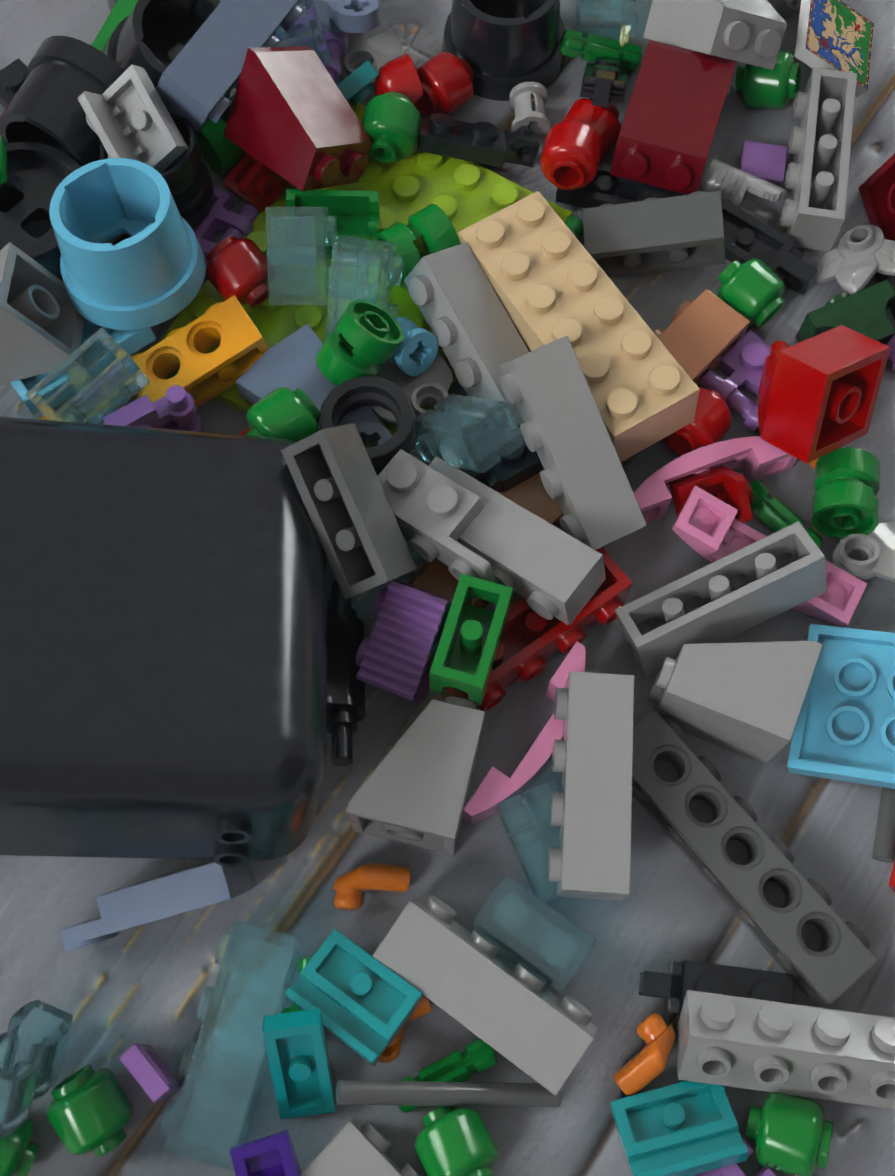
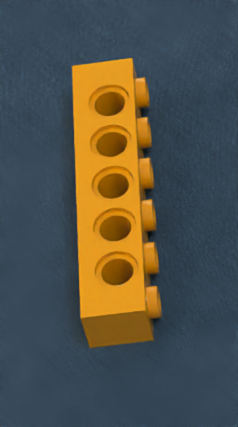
[39,295,269,424]

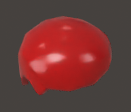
[374,53,425,113]

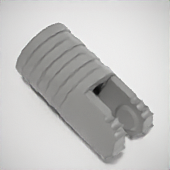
[698,159,786,226]

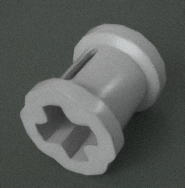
[509,81,550,139]

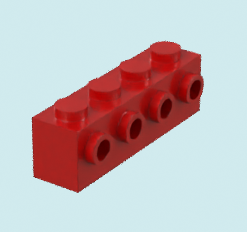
[445,547,632,712]

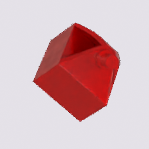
[757,325,890,463]

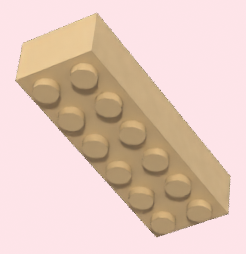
[458,191,700,462]

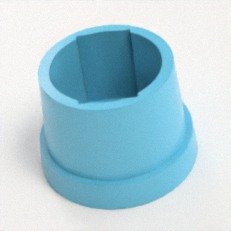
[49,158,206,330]

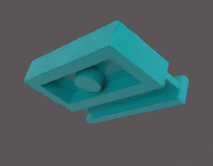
[284,928,423,1067]
[611,1081,748,1176]

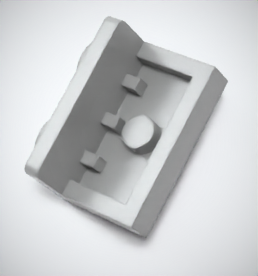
[78,65,188,174]

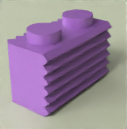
[355,580,452,701]

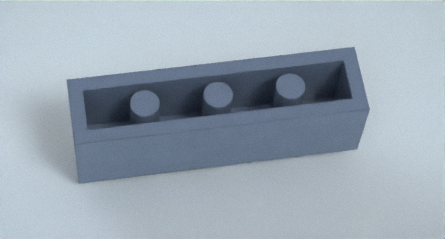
[156,0,304,133]

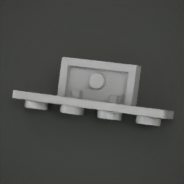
[377,449,497,583]

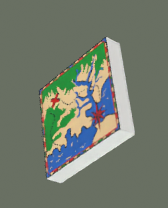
[795,0,874,97]

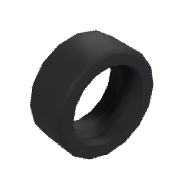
[319,376,415,475]

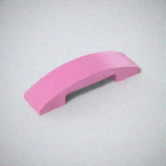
[633,436,798,523]
[672,486,867,627]
[463,641,586,825]

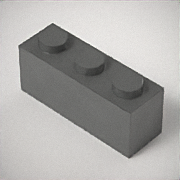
[583,190,726,278]
[281,423,417,600]

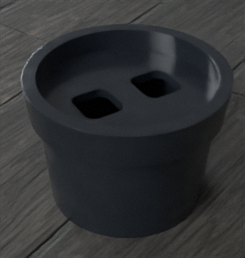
[102,0,231,111]
[442,0,565,101]
[0,36,125,167]
[0,142,80,281]

